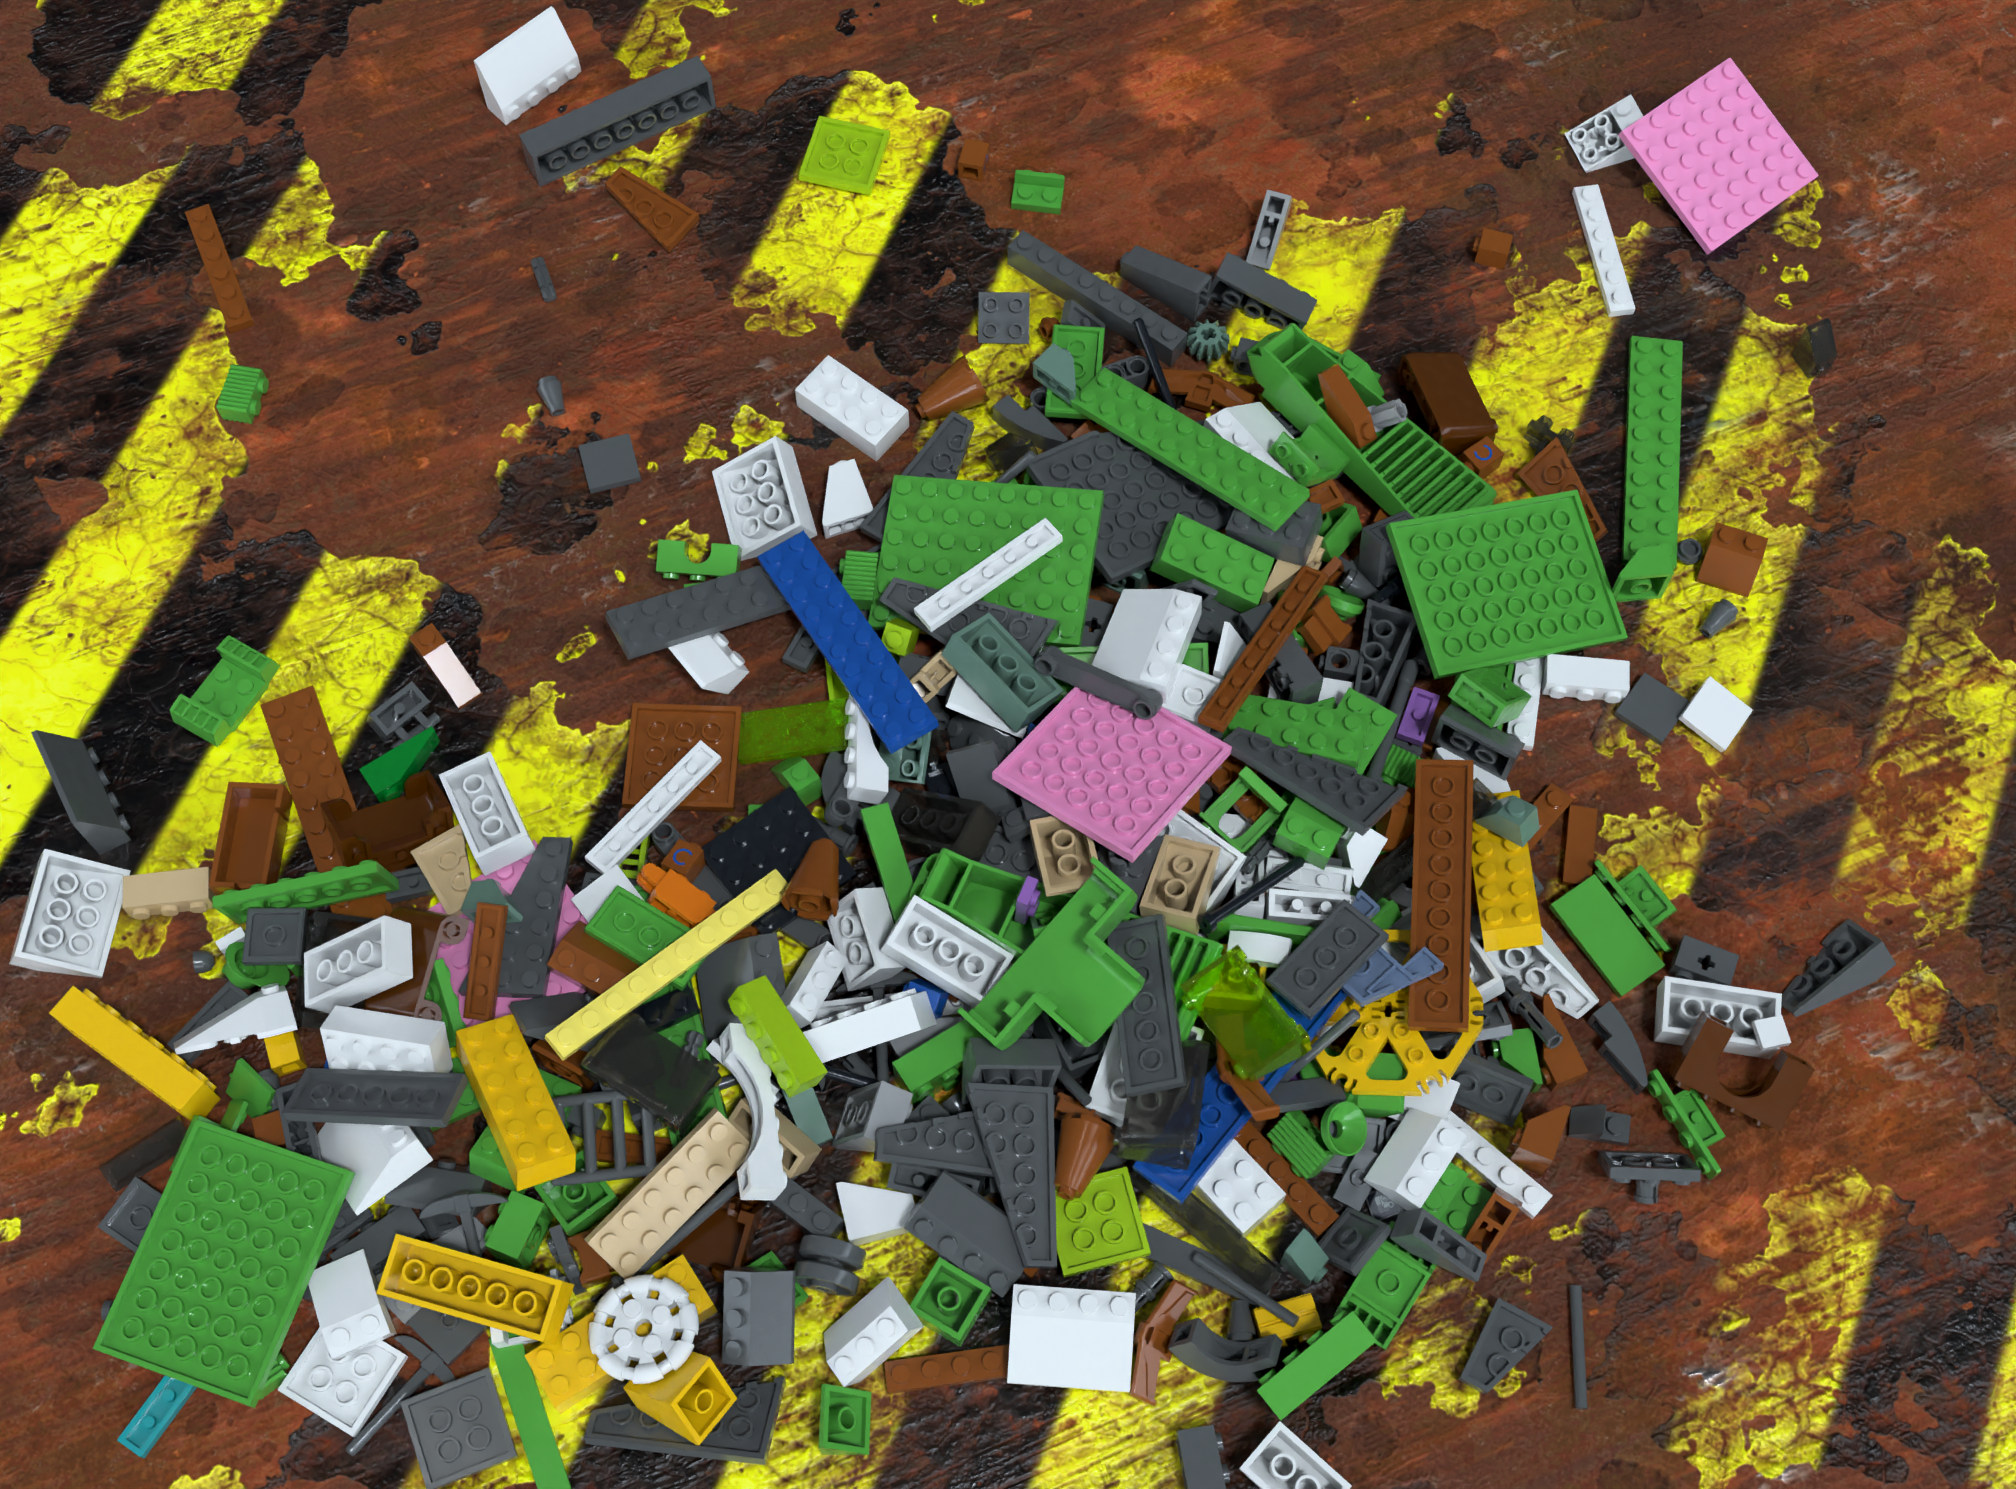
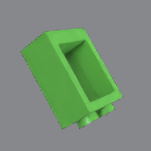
[1448,668,1532,728]

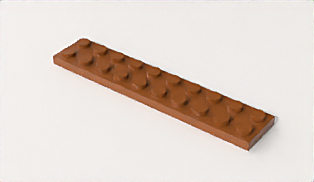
[260,685,394,936]
[1408,759,1474,1032]

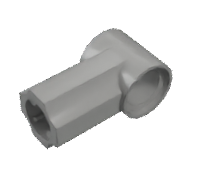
[1367,399,1408,432]

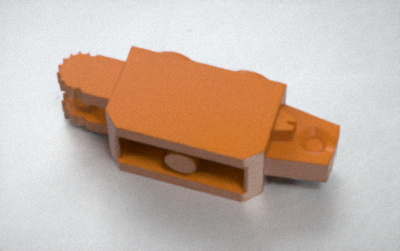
[636,863,717,929]

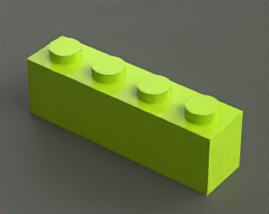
[728,975,828,1098]

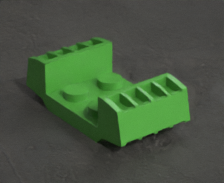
[170,635,280,747]
[1333,1221,1437,1350]

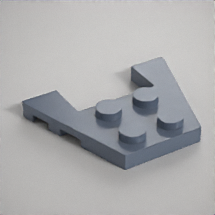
[1341,890,1444,1007]

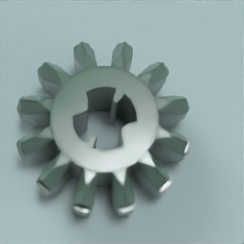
[1186,319,1230,364]

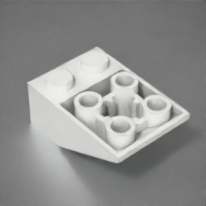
[1565,94,1643,173]

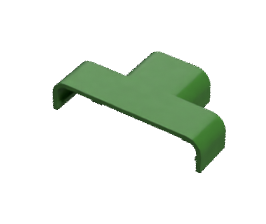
[957,856,1145,1050]

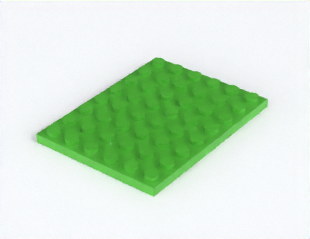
[868,475,1105,647]
[1386,490,1628,679]
[92,1119,355,1408]

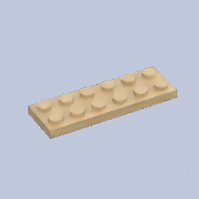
[584,1107,751,1279]

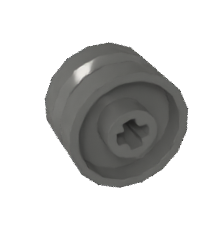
[794,1235,867,1297]

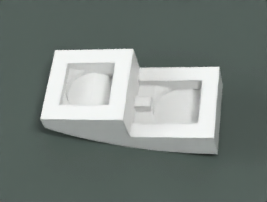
[1226,931,1292,968]

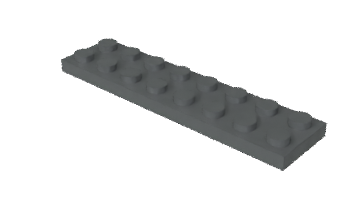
[605,565,791,660]

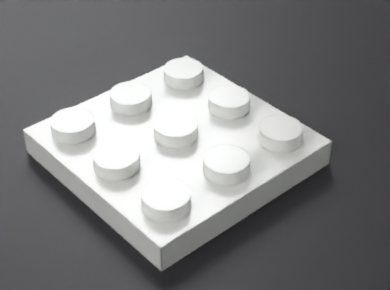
[277,1327,408,1438]

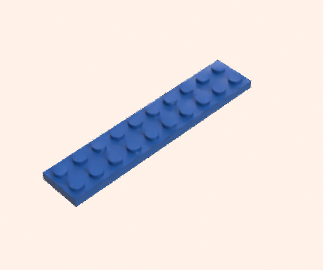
[757,530,939,754]
[1133,989,1348,1204]

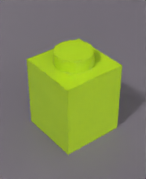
[881,618,920,657]

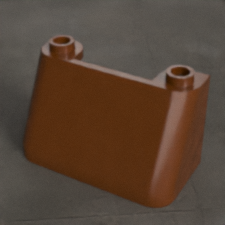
[1396,352,1498,456]
[320,770,454,872]
[364,907,470,1021]
[640,1176,765,1284]

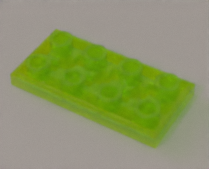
[738,698,848,765]

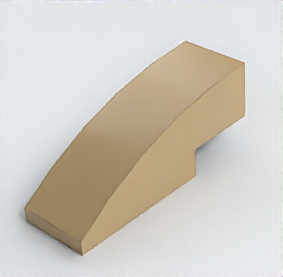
[909,646,958,703]

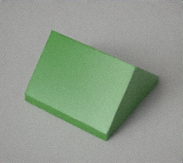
[819,1384,871,1455]

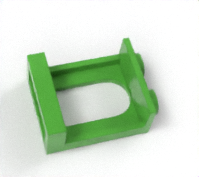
[1268,423,1351,487]
[1199,766,1288,854]

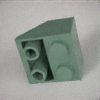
[879,731,932,784]

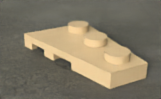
[410,824,472,916]

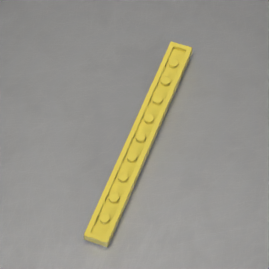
[545,869,788,1061]

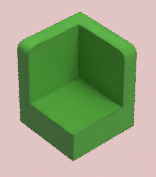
[1370,898,1403,930]

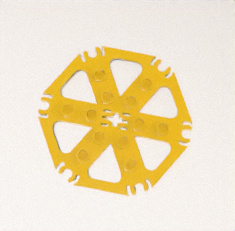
[1307,930,1483,1097]

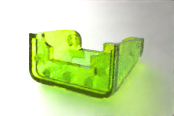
[1180,945,1312,1082]

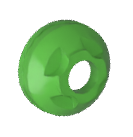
[1317,585,1365,621]
[1320,1101,1367,1156]

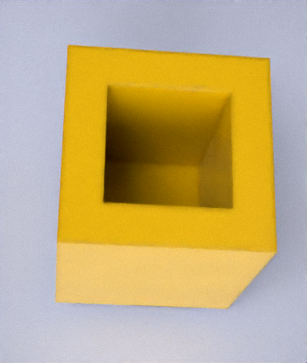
[264,1031,307,1077]

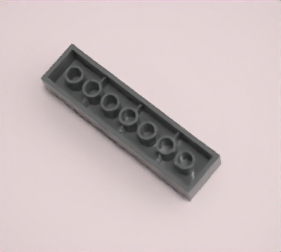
[519,56,716,187]

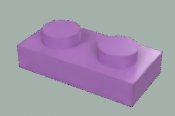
[1396,687,1440,747]
[1015,876,1041,925]

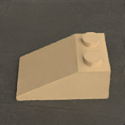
[1260,535,1325,608]
[1030,816,1098,897]
[1139,834,1221,936]

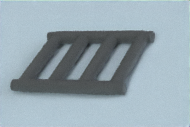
[552,1086,659,1186]

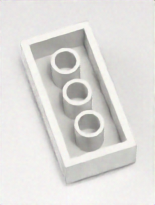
[795,355,909,462]
[439,751,536,876]
[880,895,1014,1008]
[304,915,413,1014]
[1654,976,1782,1059]
[803,988,937,1063]
[320,1005,453,1073]
[1193,1139,1286,1241]

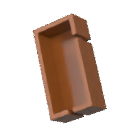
[208,782,293,896]

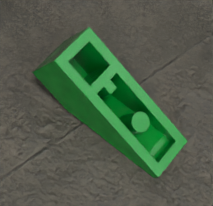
[359,726,440,803]

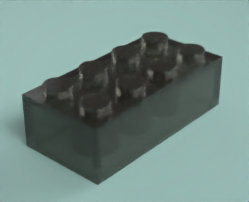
[891,787,1001,862]

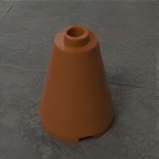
[915,356,990,420]
[782,838,839,921]
[1054,1112,1119,1201]

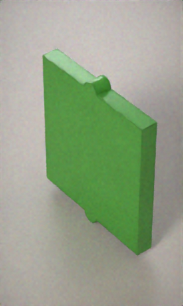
[226,1058,276,1118]

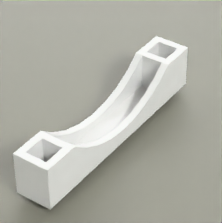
[844,651,890,805]
[719,1023,787,1200]

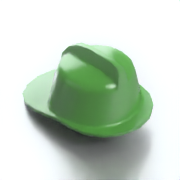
[222,942,290,989]

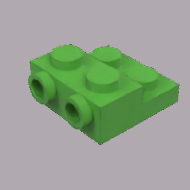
[1421,1162,1492,1238]

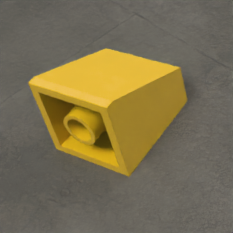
[624,1351,737,1446]

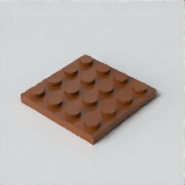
[622,703,743,812]

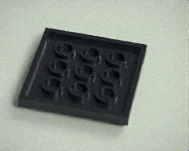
[702,786,857,935]

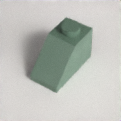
[1033,343,1076,405]
[1476,795,1540,847]
[460,879,523,923]
[1279,1229,1329,1287]

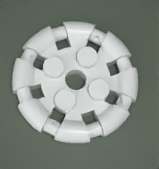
[588,1274,699,1384]

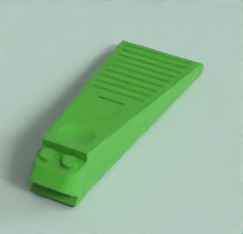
[1247,323,1497,518]
[909,848,1224,1044]

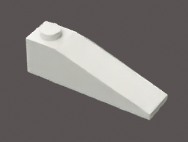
[1482,927,1599,1019]
[173,983,298,1055]

